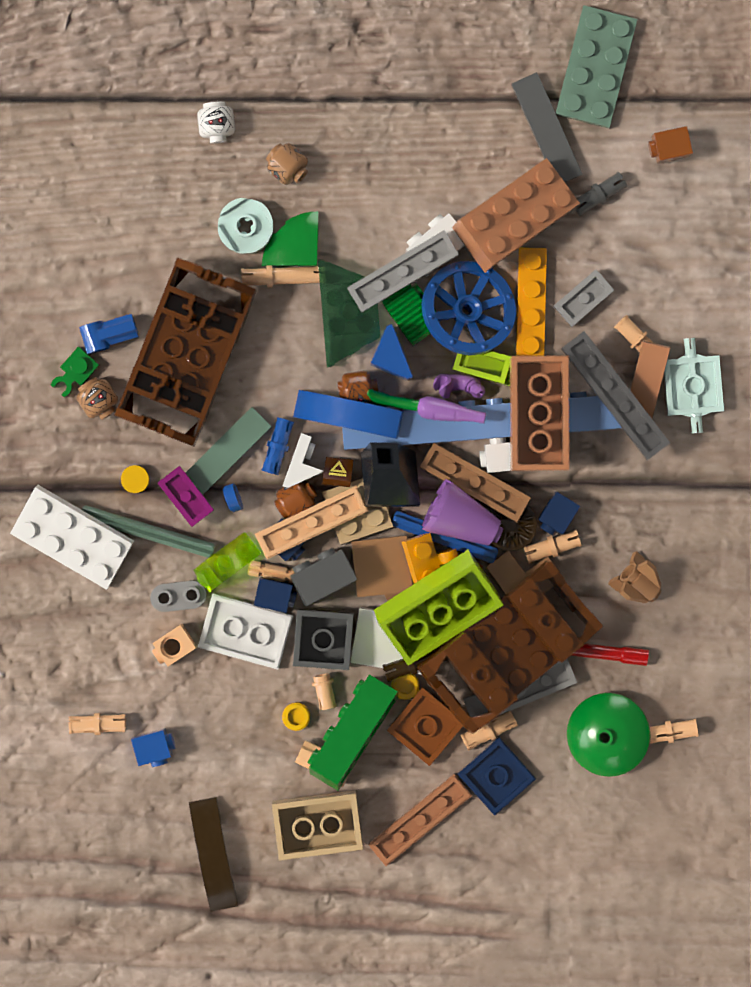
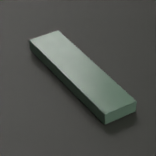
[186,407,272,495]

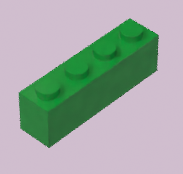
[308,674,398,791]

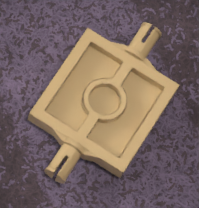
[322,478,393,545]

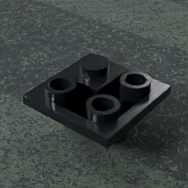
[361,442,420,507]

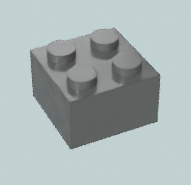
[290,547,357,606]
[293,609,353,670]

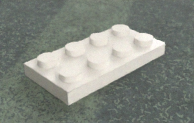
[10,485,134,590]

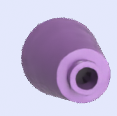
[422,479,503,546]

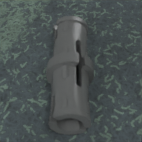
[575,172,628,216]

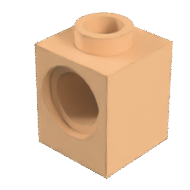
[152,624,198,666]

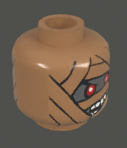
[266,143,308,185]
[77,377,118,420]

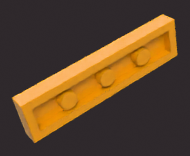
[516,248,547,356]

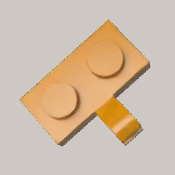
[402,533,458,584]

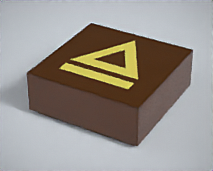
[322,457,354,487]

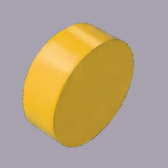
[121,465,149,493]
[391,673,419,700]
[282,702,310,731]

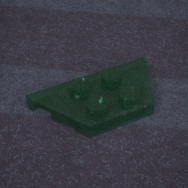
[317,259,380,368]

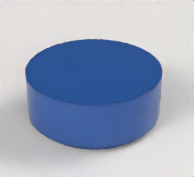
[223,483,243,513]

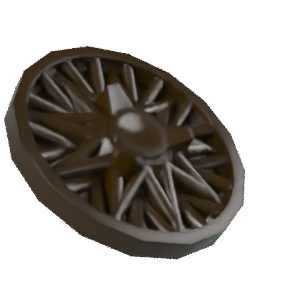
[489,505,537,551]

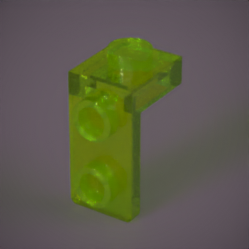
[193,532,261,592]

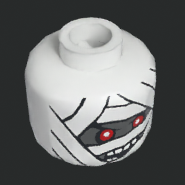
[197,101,235,144]

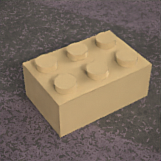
[272,790,363,860]

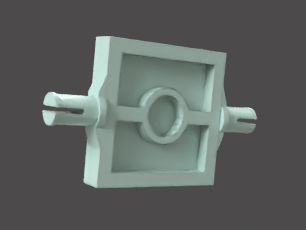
[664,338,724,434]

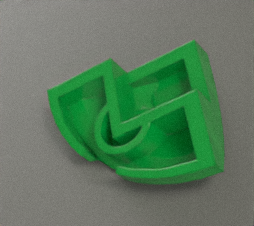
[262,211,319,267]

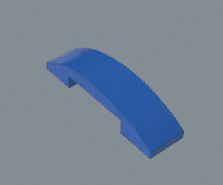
[293,390,403,439]

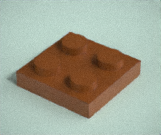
[387,687,463,766]

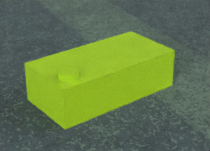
[374,550,503,666]

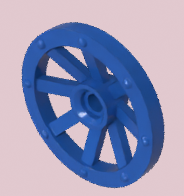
[422,261,516,355]

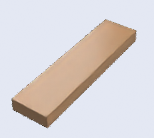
[254,486,368,560]

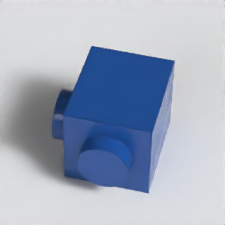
[131,728,176,767]

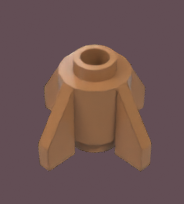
[608,551,662,603]

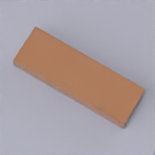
[630,340,671,419]

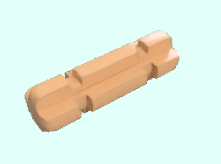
[247,560,294,584]

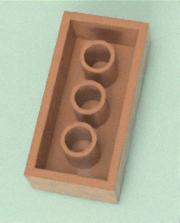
[452,158,580,272]
[510,356,569,471]

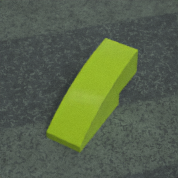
[453,351,511,387]

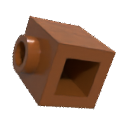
[648,126,693,164]

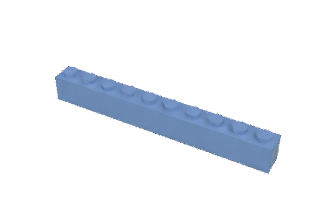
[342,392,622,450]

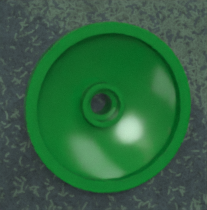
[567,693,651,777]

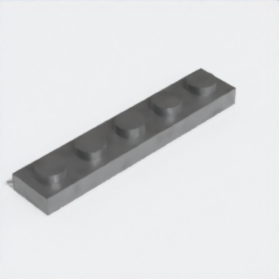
[561,331,670,460]

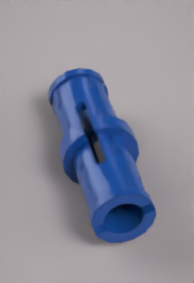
[261,417,294,475]

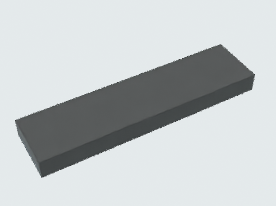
[511,72,582,183]

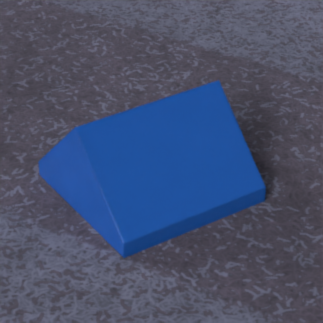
[371,324,413,381]

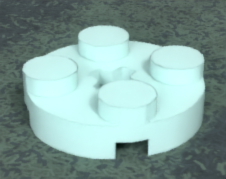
[218,198,273,254]

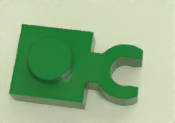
[51,347,100,397]

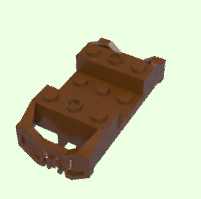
[114,258,257,447]
[417,561,603,734]

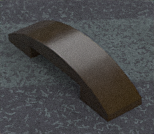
[189,797,238,912]

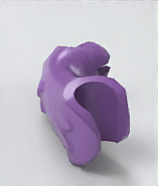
[433,374,485,398]

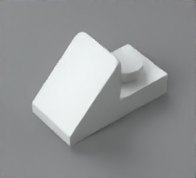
[283,433,324,488]

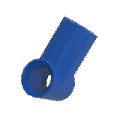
[79,314,139,354]

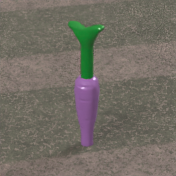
[367,389,486,423]

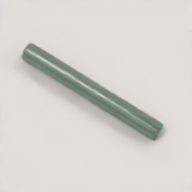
[82,505,215,558]

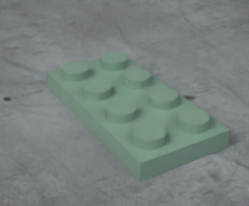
[555,5,638,129]

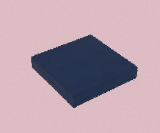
[457,737,536,816]

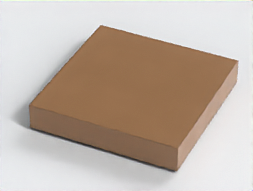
[351,536,412,597]

